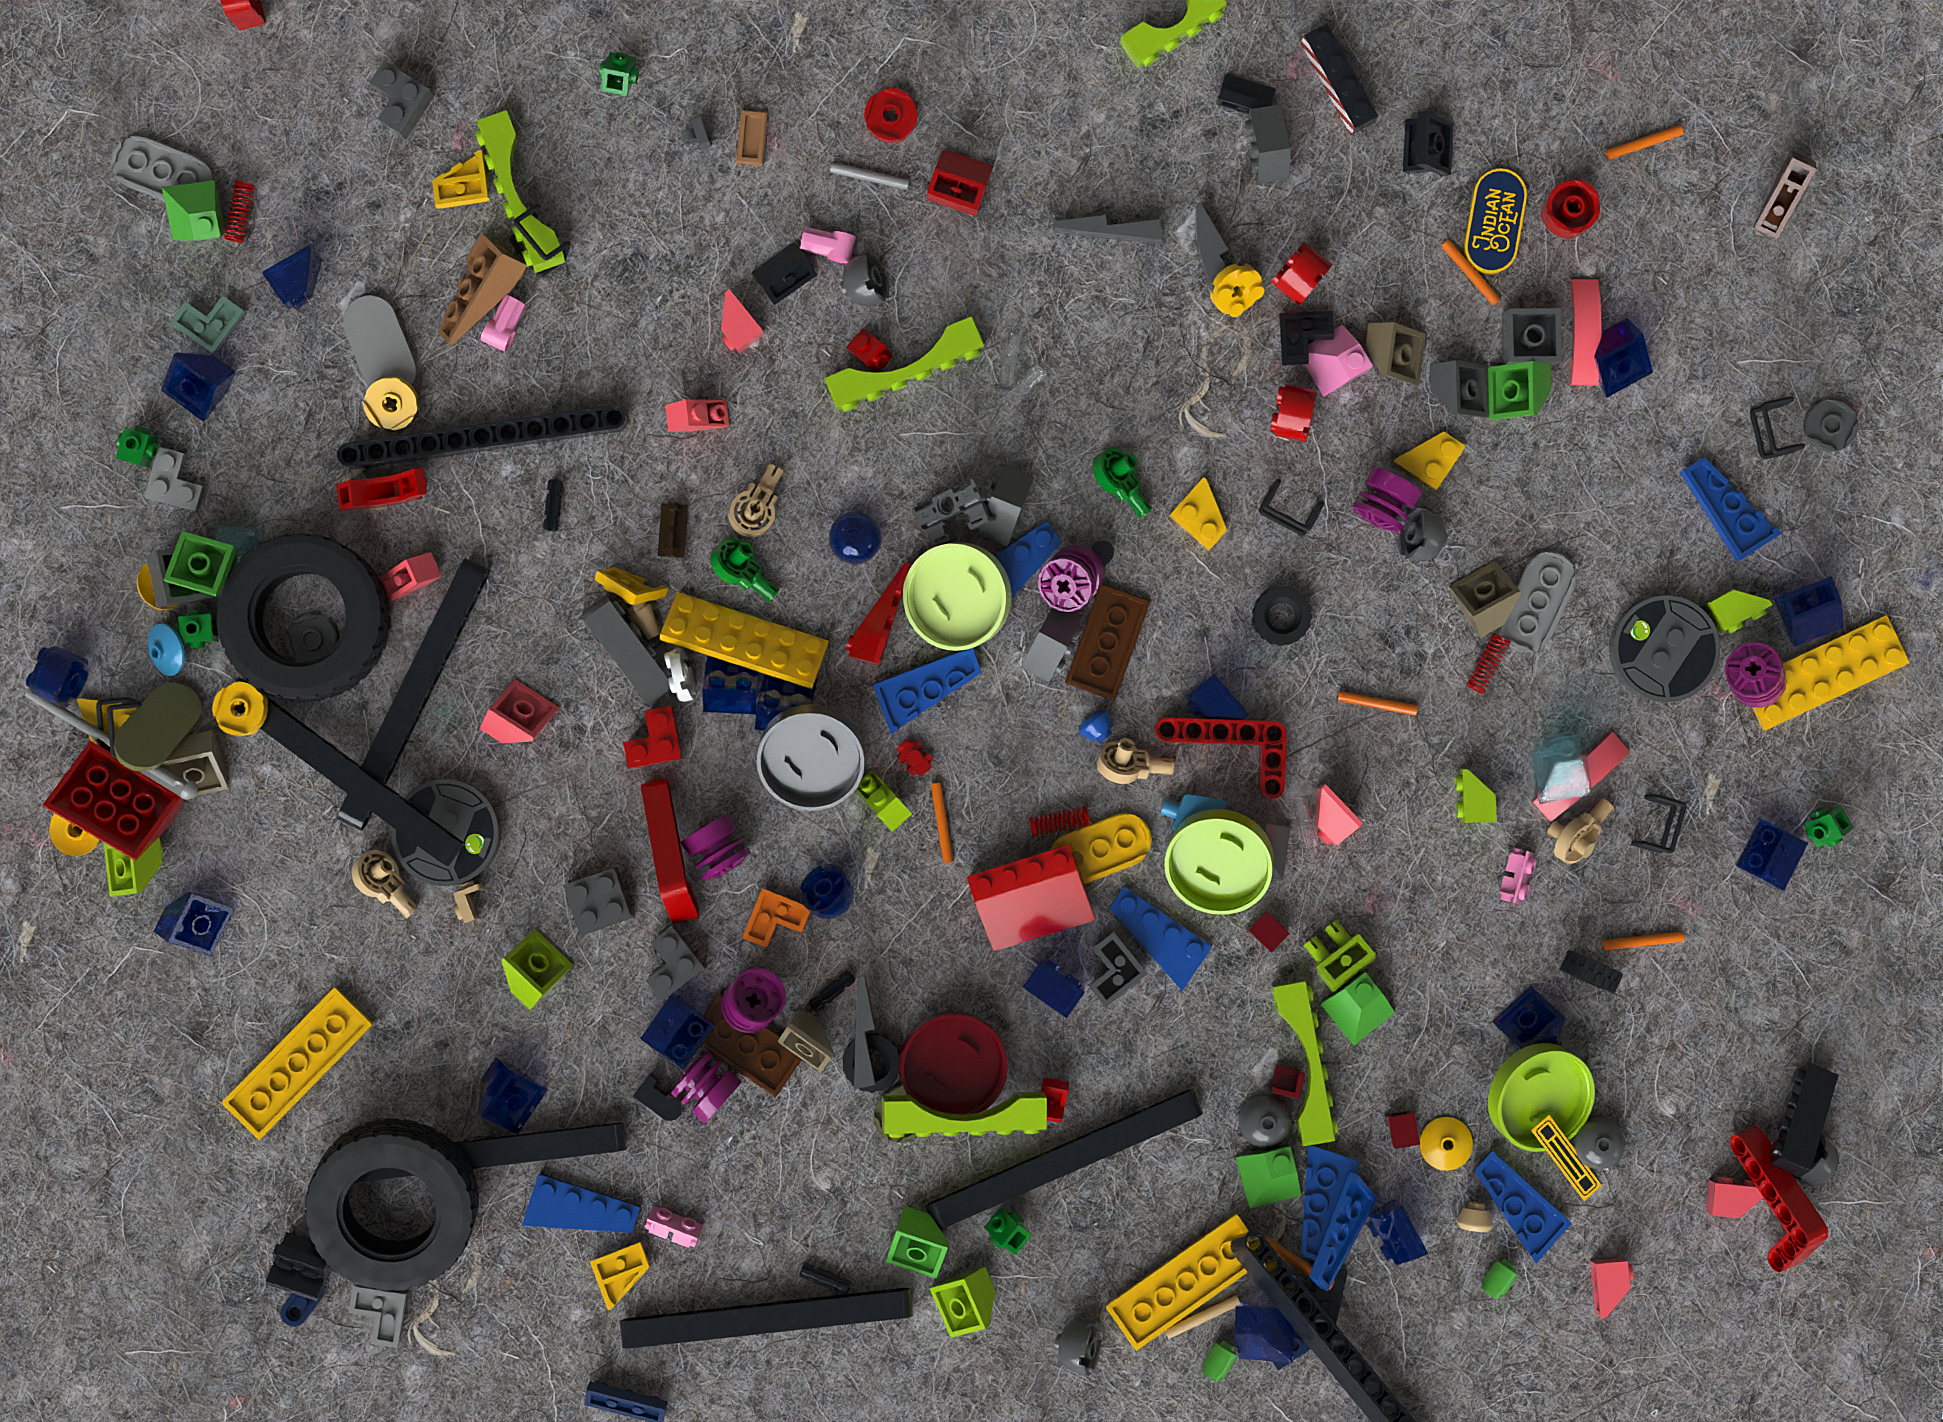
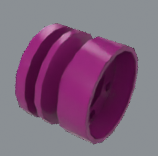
[1351,467,1422,534]
[1038,544,1105,612]
[1725,642,1787,708]
[680,814,751,882]
[721,968,786,1033]
[671,1051,742,1124]

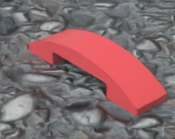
[1571,279,1601,386]
[1532,732,1630,822]

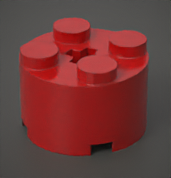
[1541,180,1600,239]
[1271,242,1333,306]
[1271,384,1317,443]

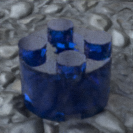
[26,646,89,708]

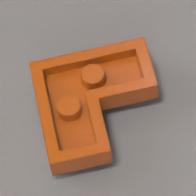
[742,888,812,948]

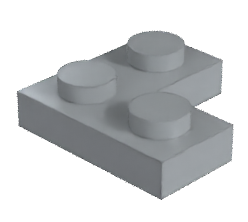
[144,447,205,512]
[349,1285,408,1348]

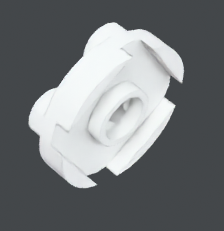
[664,648,696,702]

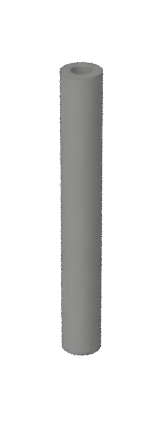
[830,162,910,190]

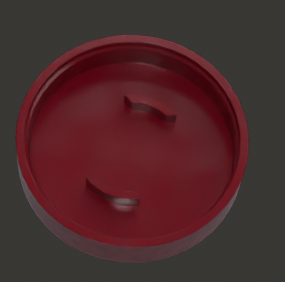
[898,1011,1008,1115]

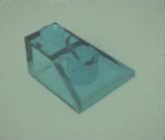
[1531,734,1592,804]

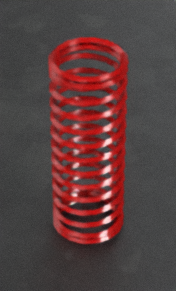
[224,181,255,243]
[1466,634,1511,694]
[1029,806,1090,837]

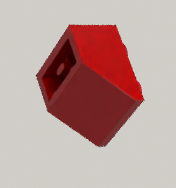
[926,149,994,217]

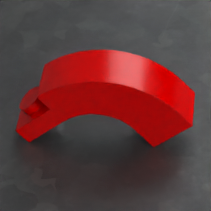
[336,468,427,511]

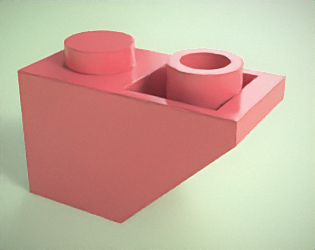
[665,399,729,432]
[1706,1176,1763,1218]

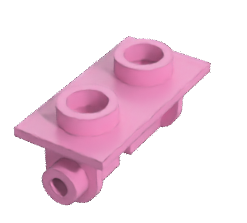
[1499,848,1536,905]
[645,1206,703,1248]

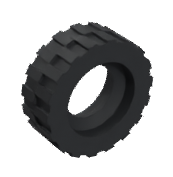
[1252,586,1312,646]
[1560,950,1623,994]
[842,1032,900,1093]

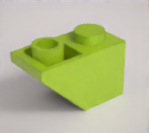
[1704,590,1772,633]
[855,769,912,832]
[1454,769,1497,823]

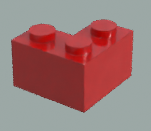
[623,706,684,769]

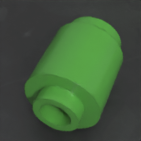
[1480,1258,1518,1300]
[1201,1340,1239,1382]

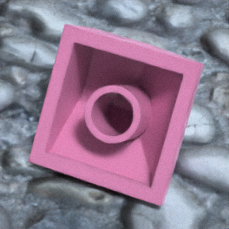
[1304,325,1373,397]

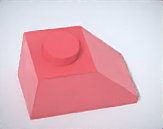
[721,289,764,354]
[379,552,442,602]
[1590,1257,1634,1318]

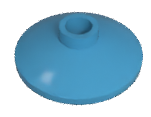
[147,623,185,676]

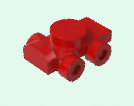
[896,739,933,777]

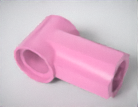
[800,227,856,264]
[481,295,526,352]

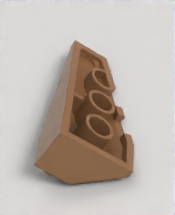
[438,233,527,345]

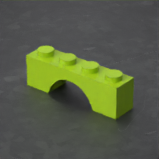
[1120,0,1227,69]

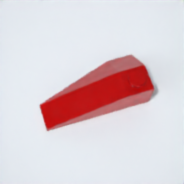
[845,562,911,667]

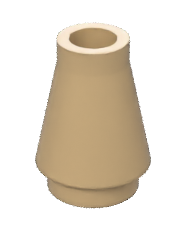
[626,602,661,640]

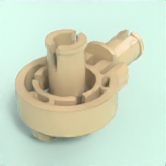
[728,464,784,537]
[1097,738,1174,784]
[1547,799,1614,865]
[352,850,418,918]

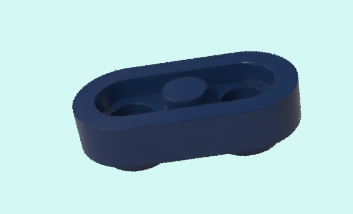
[280,1284,326,1327]

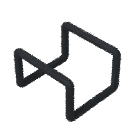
[509,204,571,277]
[1750,396,1805,459]
[1259,479,1324,535]
[96,697,142,758]
[1631,794,1687,854]

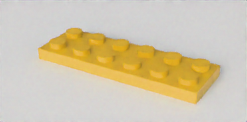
[660,592,829,689]
[1752,615,1910,731]
[221,987,374,1140]
[1105,1213,1249,1351]

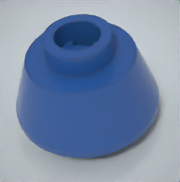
[1079,708,1113,743]

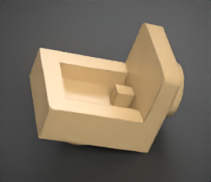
[453,881,484,923]

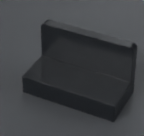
[1216,74,1275,115]
[752,243,817,305]

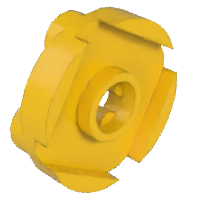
[1210,263,1264,317]
[364,376,419,430]
[212,682,268,736]

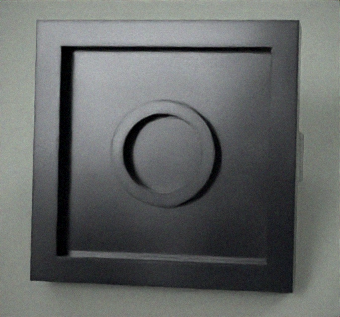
[1403,111,1454,176]
[266,1232,331,1301]

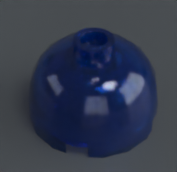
[829,511,881,565]
[800,864,854,919]

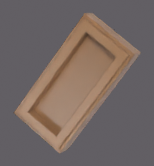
[736,110,768,166]

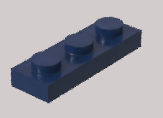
[584,1381,668,1422]

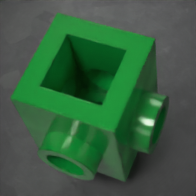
[599,52,639,96]
[115,425,159,468]
[175,610,219,649]
[1804,805,1854,848]
[984,1207,1033,1255]

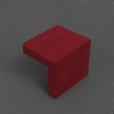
[1246,912,1290,953]
[1270,1064,1305,1099]
[1384,1110,1420,1149]

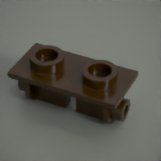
[658,502,688,558]

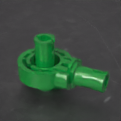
[1092,447,1153,518]
[710,538,780,602]

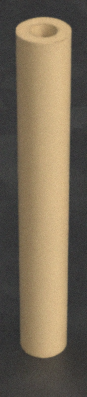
[1165,1295,1241,1339]

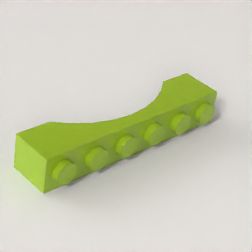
[474,110,565,273]
[824,316,984,412]
[1271,980,1338,1147]
[882,1092,1047,1138]

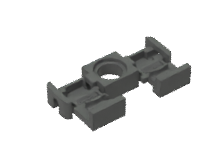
[912,478,996,548]

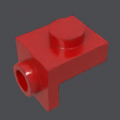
[846,328,893,373]
[1040,1077,1070,1122]

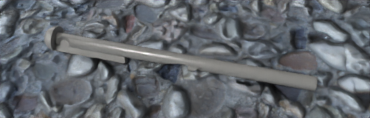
[25,688,198,800]

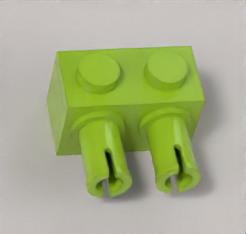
[1303,920,1376,993]

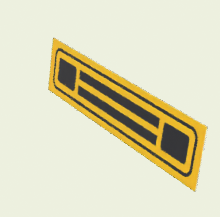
[1531,1115,1602,1201]

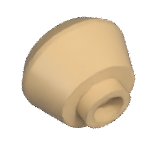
[1456,1202,1494,1232]

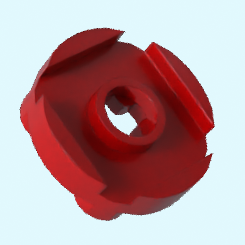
[864,88,917,143]

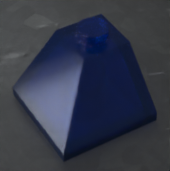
[262,245,322,309]
[1594,318,1653,397]
[161,352,235,422]
[1186,674,1249,720]
[153,892,235,957]
[1492,986,1566,1051]
[478,1057,548,1134]
[1235,1304,1294,1363]

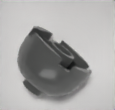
[840,251,889,307]
[1398,507,1448,561]
[1238,1094,1292,1148]
[1570,1115,1625,1169]
[1792,1134,1839,1187]
[1055,1320,1102,1376]

